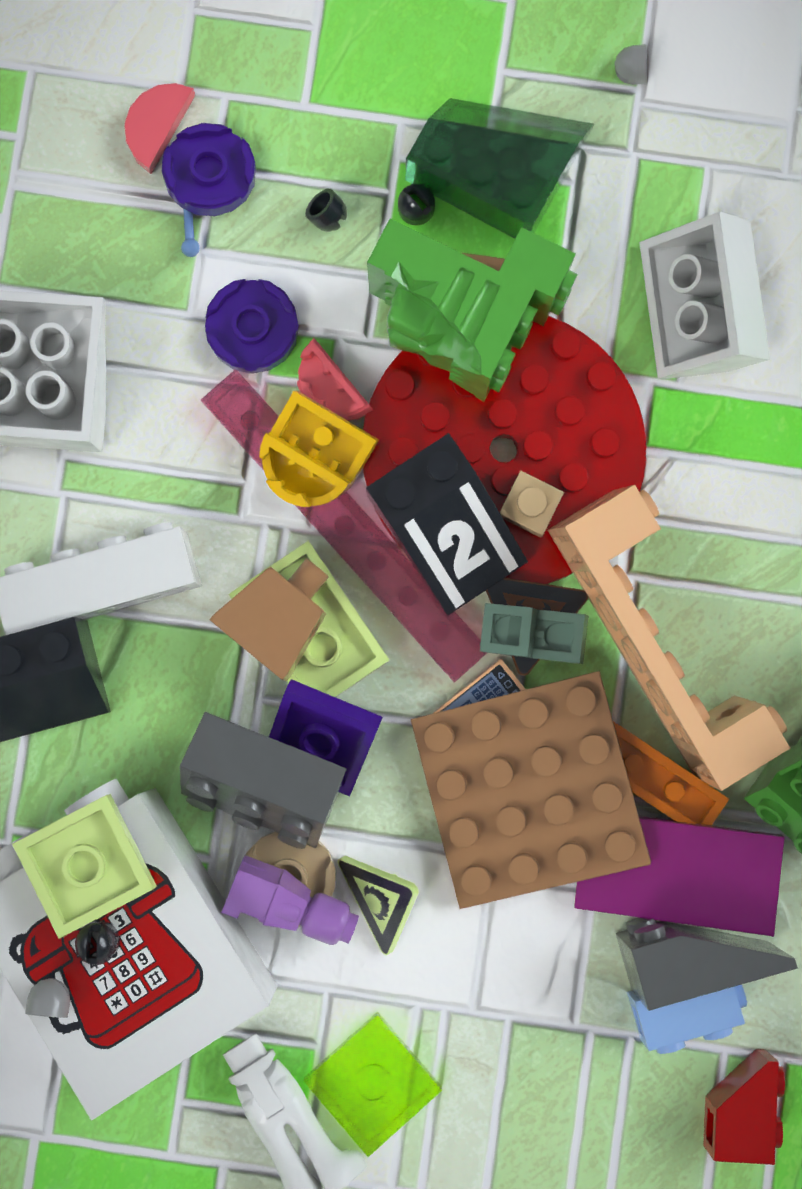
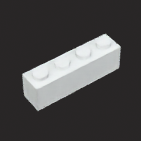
[0,522,202,635]

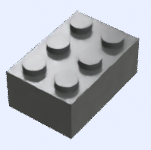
[180,712,346,849]

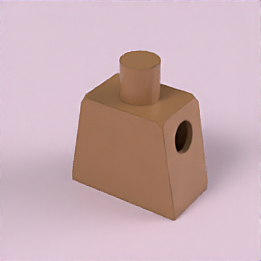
[209,558,329,681]

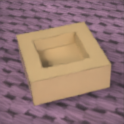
[500,471,564,538]

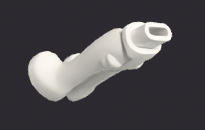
[223,1033,367,1189]

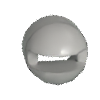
[615,44,647,85]
[25,979,70,1018]

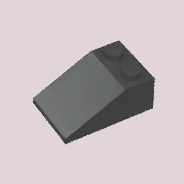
[616,918,798,1011]

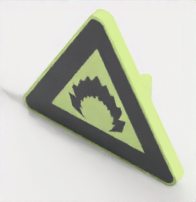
[337,856,419,955]

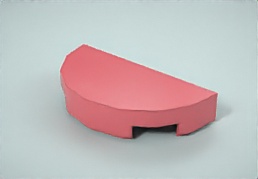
[125,83,195,174]
[297,338,373,421]

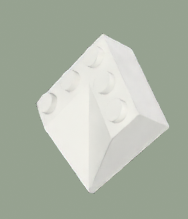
[0,290,106,452]

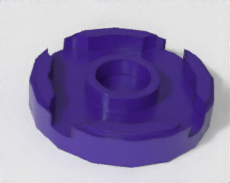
[161,123,256,216]
[205,279,299,374]

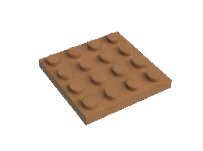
[411,670,651,909]

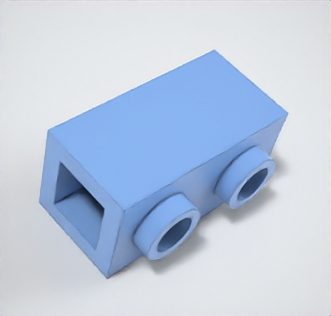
[627,985,747,1054]

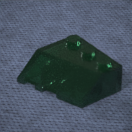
[405,98,594,239]

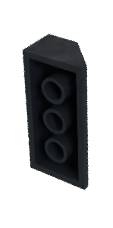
[0,617,111,742]

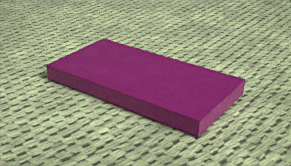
[574,816,785,937]

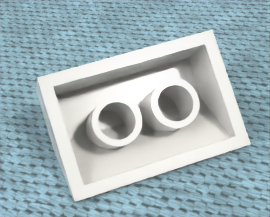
[639,211,770,379]

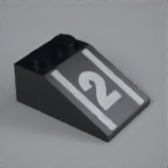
[366,433,528,616]

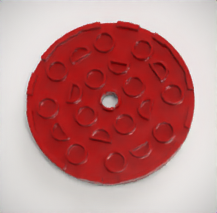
[363,316,646,584]

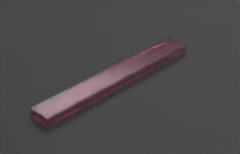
[201,369,487,683]

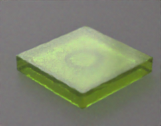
[303,1011,442,1157]

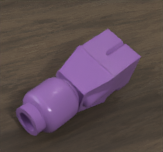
[221,855,359,945]

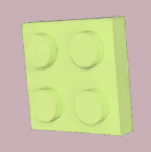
[12,794,157,939]

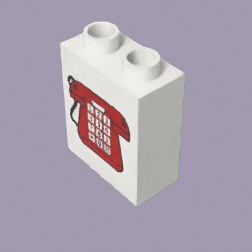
[0,779,278,1121]

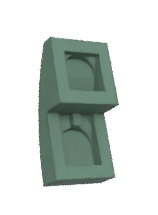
[479,603,589,664]

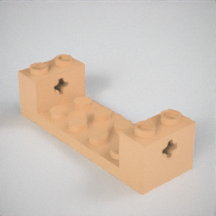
[548,485,790,791]

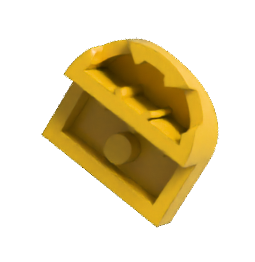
[259,390,379,507]

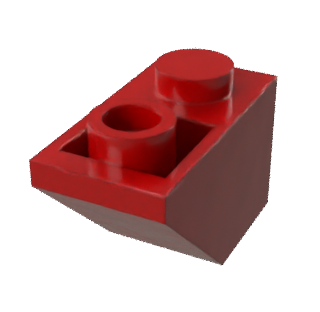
[703,1049,785,1165]

